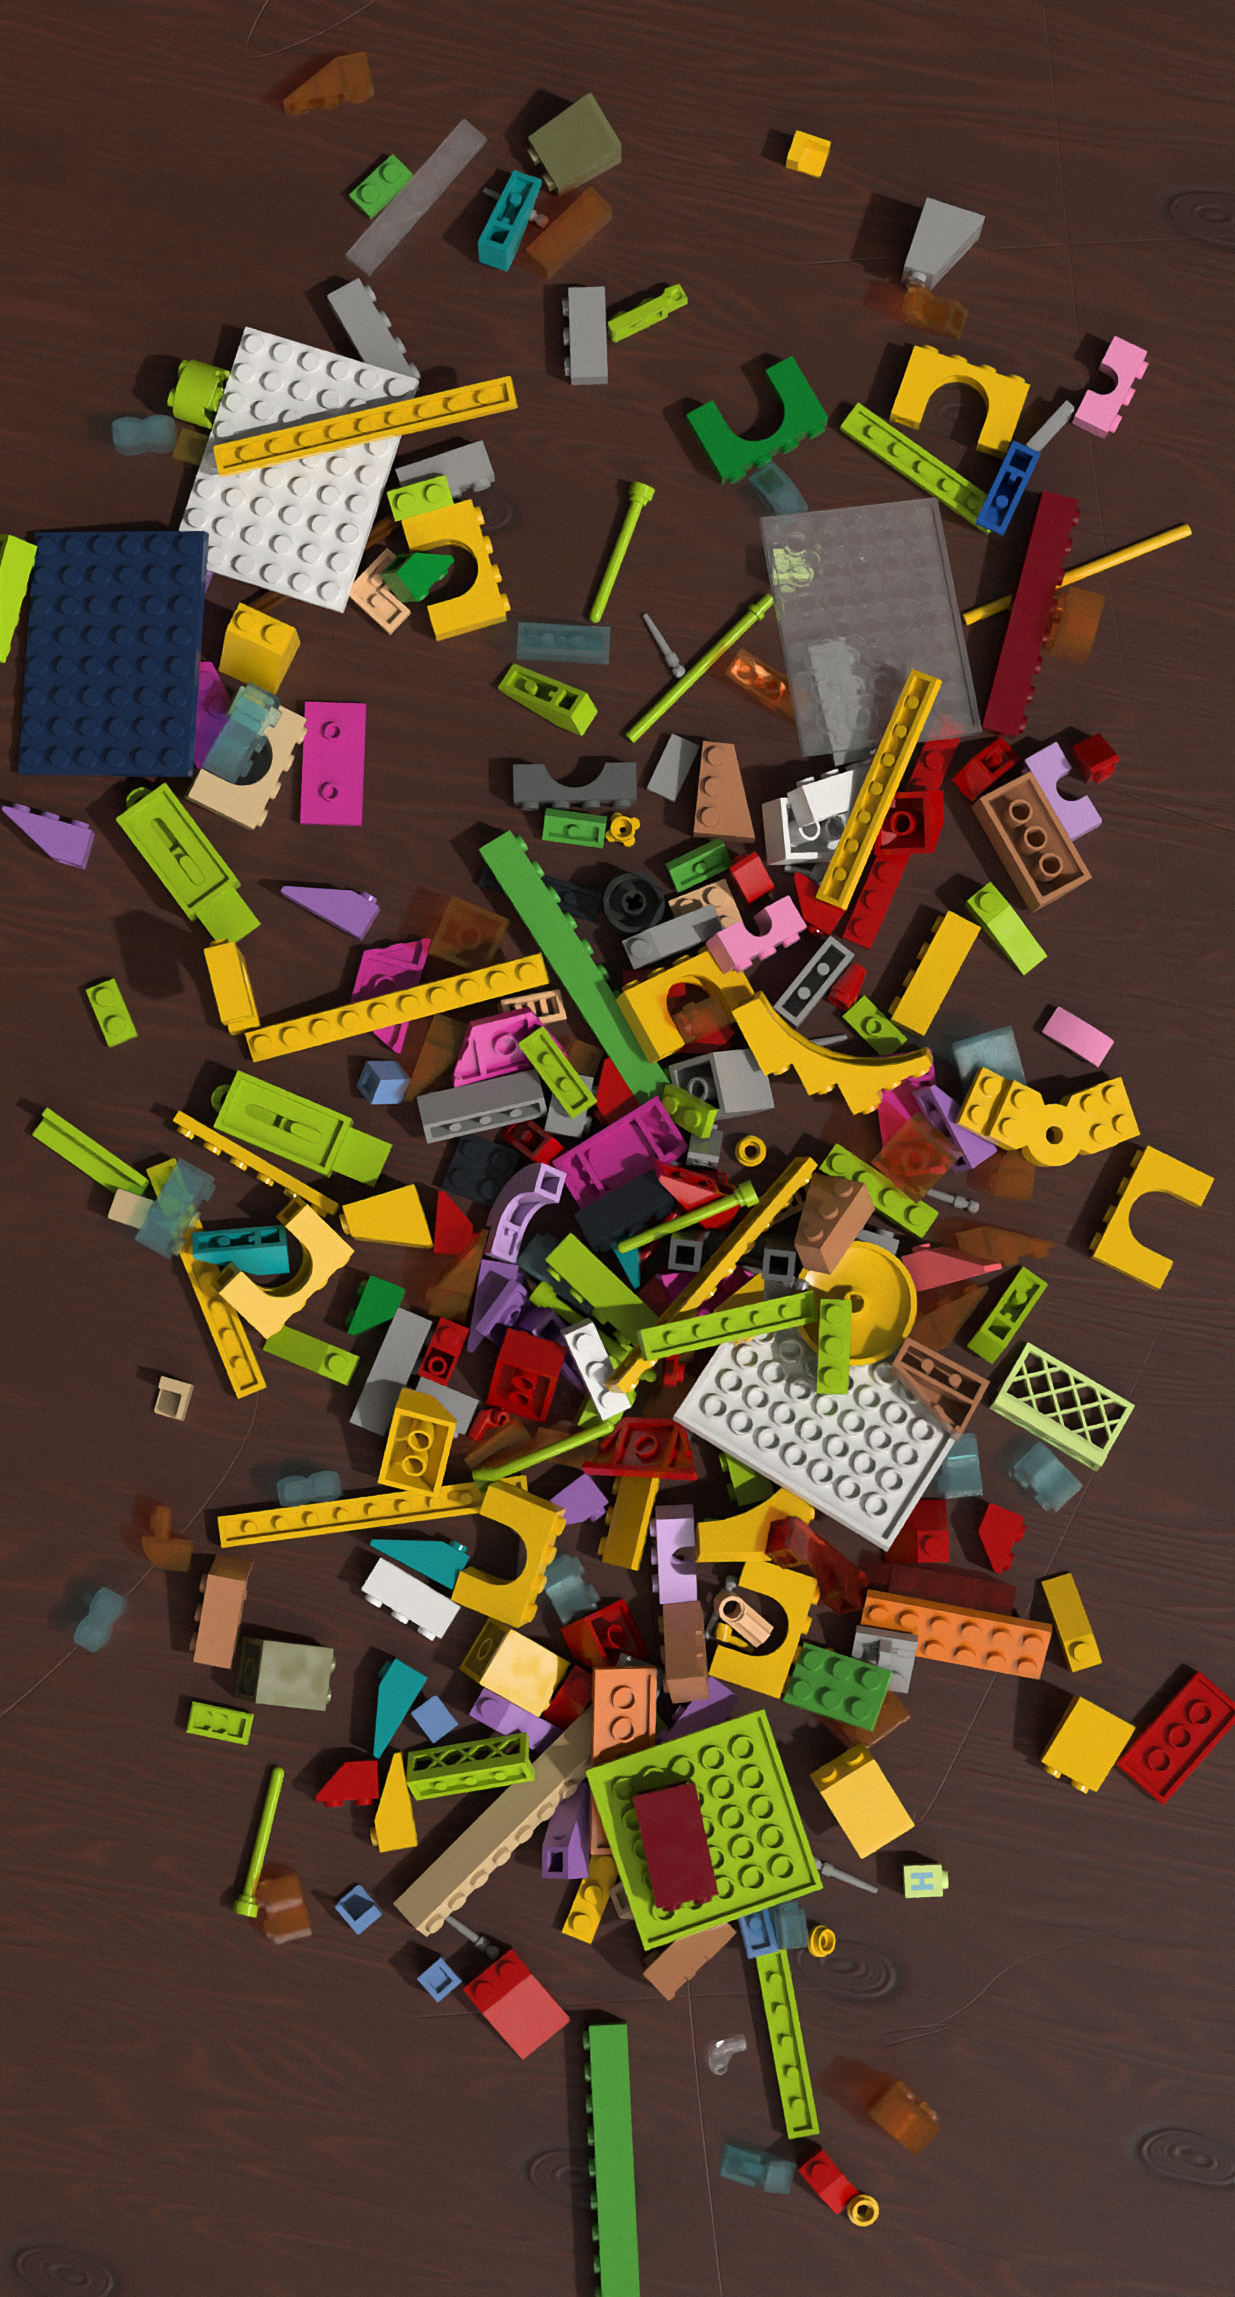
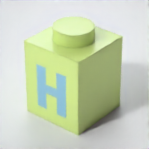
[902,1863,948,1898]

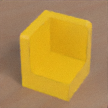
[786,130,831,178]

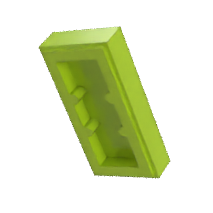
[842,995,907,1056]
[186,1701,254,1745]

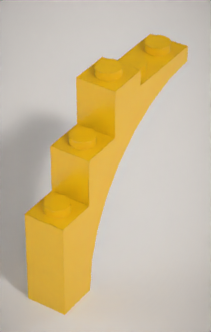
[731,990,933,1115]
[694,1487,815,1562]

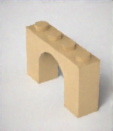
[184,686,308,831]

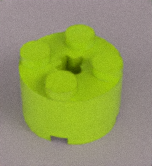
[168,359,230,429]

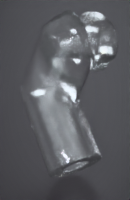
[709,2034,748,2075]

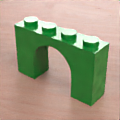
[686,356,829,484]

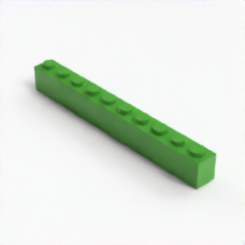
[479,830,672,1106]
[583,2021,640,2297]

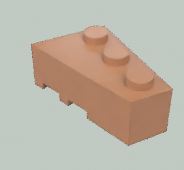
[693,741,755,844]
[794,1173,875,1275]
[889,1337,990,1442]
[190,1555,253,1669]
[658,1601,710,1703]
[642,1922,737,2001]

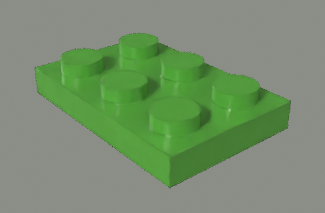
[783,1642,893,1732]

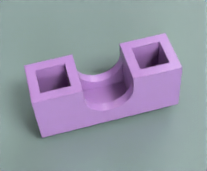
[1021,742,1102,841]
[650,1504,697,1604]

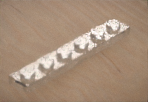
[345,119,487,277]

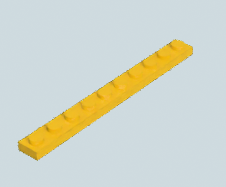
[213,376,518,478]
[245,952,550,1062]
[603,1157,818,1394]
[217,1475,528,1548]

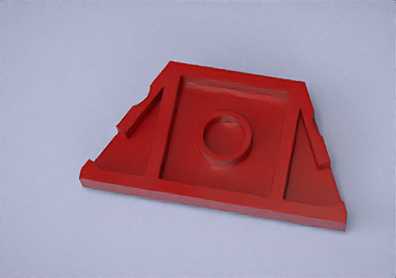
[582,1417,698,1481]

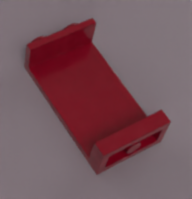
[630,1779,719,1912]

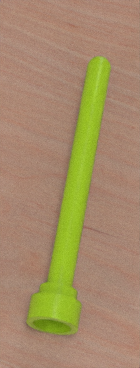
[589,481,655,623]
[616,1180,760,1253]
[529,1280,657,1382]
[472,1420,614,1494]
[232,1767,284,1917]

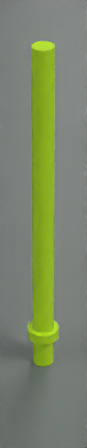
[625,593,775,743]

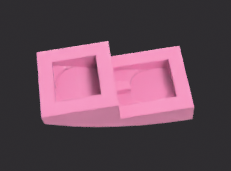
[1042,1006,1114,1067]

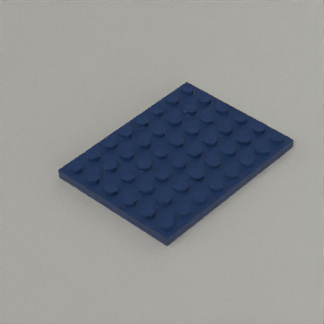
[18,531,209,777]

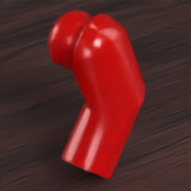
[466,1407,510,1443]

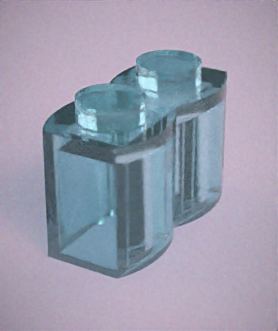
[112,415,178,455]
[936,1433,983,1499]
[1012,1441,1083,1512]
[276,1471,344,1507]
[544,1553,600,1626]
[74,1586,127,1653]
[773,1899,809,1950]

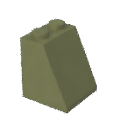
[526,93,622,198]
[234,1636,336,1711]

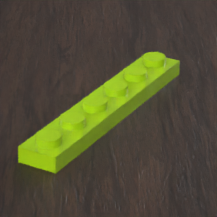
[840,403,991,535]
[636,1290,820,1362]
[756,1945,820,2139]

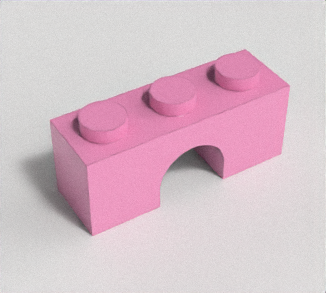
[1072,336,1149,439]
[706,895,807,974]

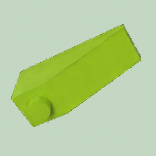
[498,664,598,736]
[964,882,1047,976]
[967,1267,1048,1364]
[263,1325,360,1386]

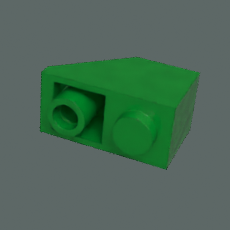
[380,553,455,602]
[345,1275,406,1336]

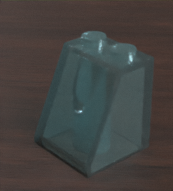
[947,1025,1027,1102]

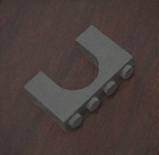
[668,1224,797,1282]

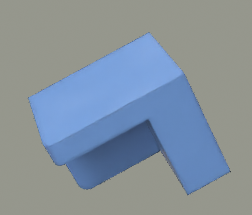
[356,1061,411,1104]
[411,1695,459,1743]
[334,1885,383,1935]
[417,1955,462,2003]

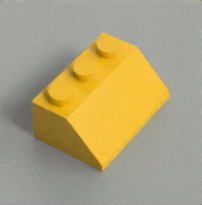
[378,1387,457,1499]
[598,1476,660,1571]

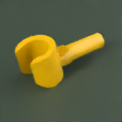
[714,1622,754,1654]

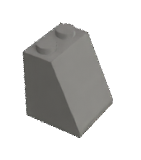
[901,197,985,292]
[668,1049,775,1121]

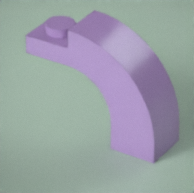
[484,1163,567,1264]

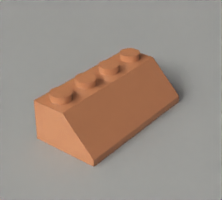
[971,771,1092,913]

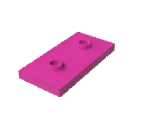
[300,702,367,826]

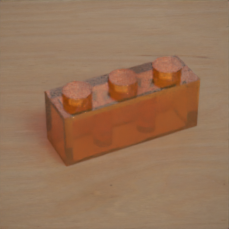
[526,186,612,280]

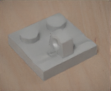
[850,1625,918,1693]

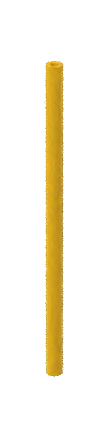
[962,523,1191,626]

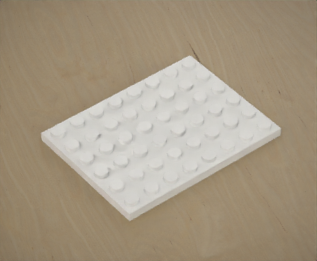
[179,327,419,614]
[673,1279,979,1551]

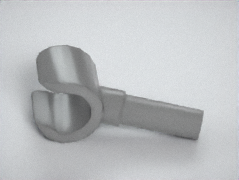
[784,863,827,885]

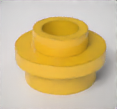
[735,1136,766,1167]
[807,1925,836,1957]
[847,2194,879,2226]

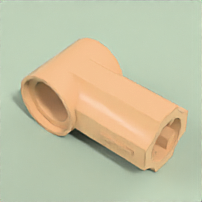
[713,1590,774,1648]

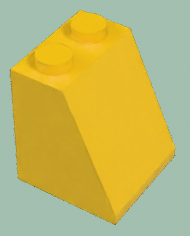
[219,603,300,697]
[339,1184,434,1249]
[459,1617,571,1717]
[1039,1695,1136,1794]
[810,1742,915,1859]

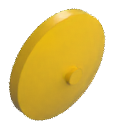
[793,1241,917,1366]

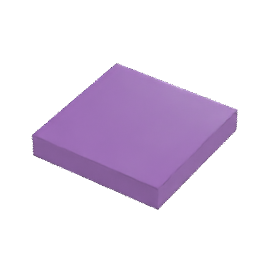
[475,1278,536,1349]

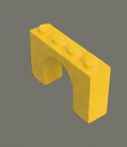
[889,345,1030,460]
[401,499,511,641]
[204,939,261,1036]
[615,945,754,1065]
[1089,1146,1215,1291]
[210,1195,355,1339]
[451,1481,566,1628]
[708,1561,822,1699]

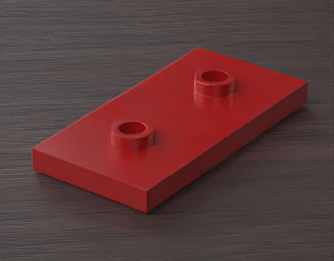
[1115,1670,1235,1805]

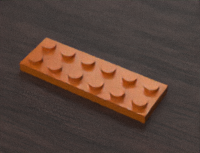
[859,1589,1052,1680]
[588,1665,657,1855]

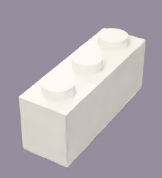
[787,761,871,828]
[560,1318,631,1420]
[361,1557,461,1640]

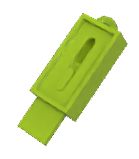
[116,783,261,943]
[211,1070,393,1188]

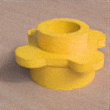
[606,813,640,847]

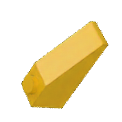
[1041,1573,1102,1672]
[370,1751,418,1852]

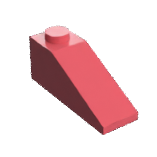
[901,1243,1002,1292]

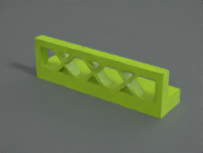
[32,1108,151,1196]
[406,1732,535,1801]

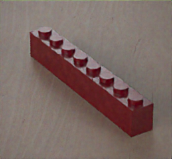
[978,490,1081,740]

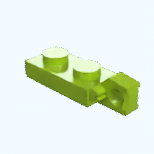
[607,284,688,343]

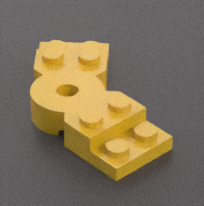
[954,1067,1140,1167]

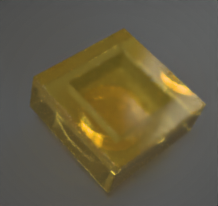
[173,428,209,467]

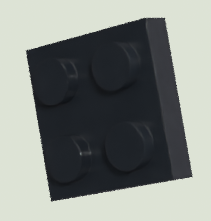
[441,1134,521,1208]

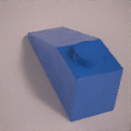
[975,441,1041,536]

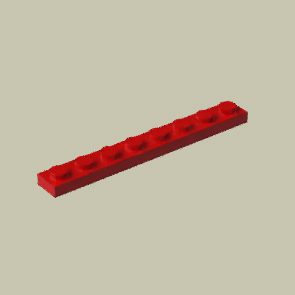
[842,714,966,951]

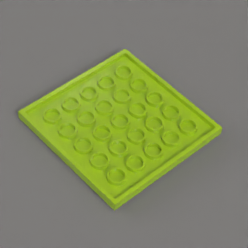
[584,1708,823,1951]

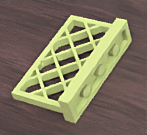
[989,1342,1135,1471]

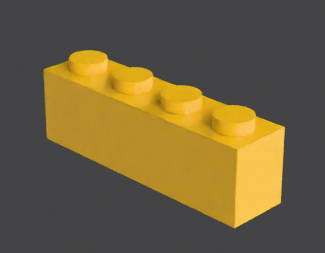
[888,910,981,1039]

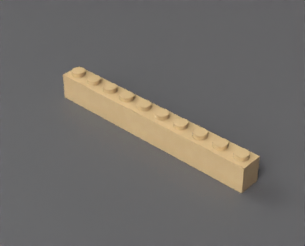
[393,1704,592,1937]

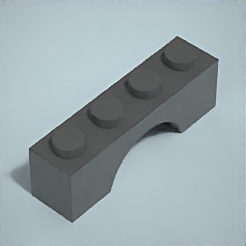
[513,762,637,811]

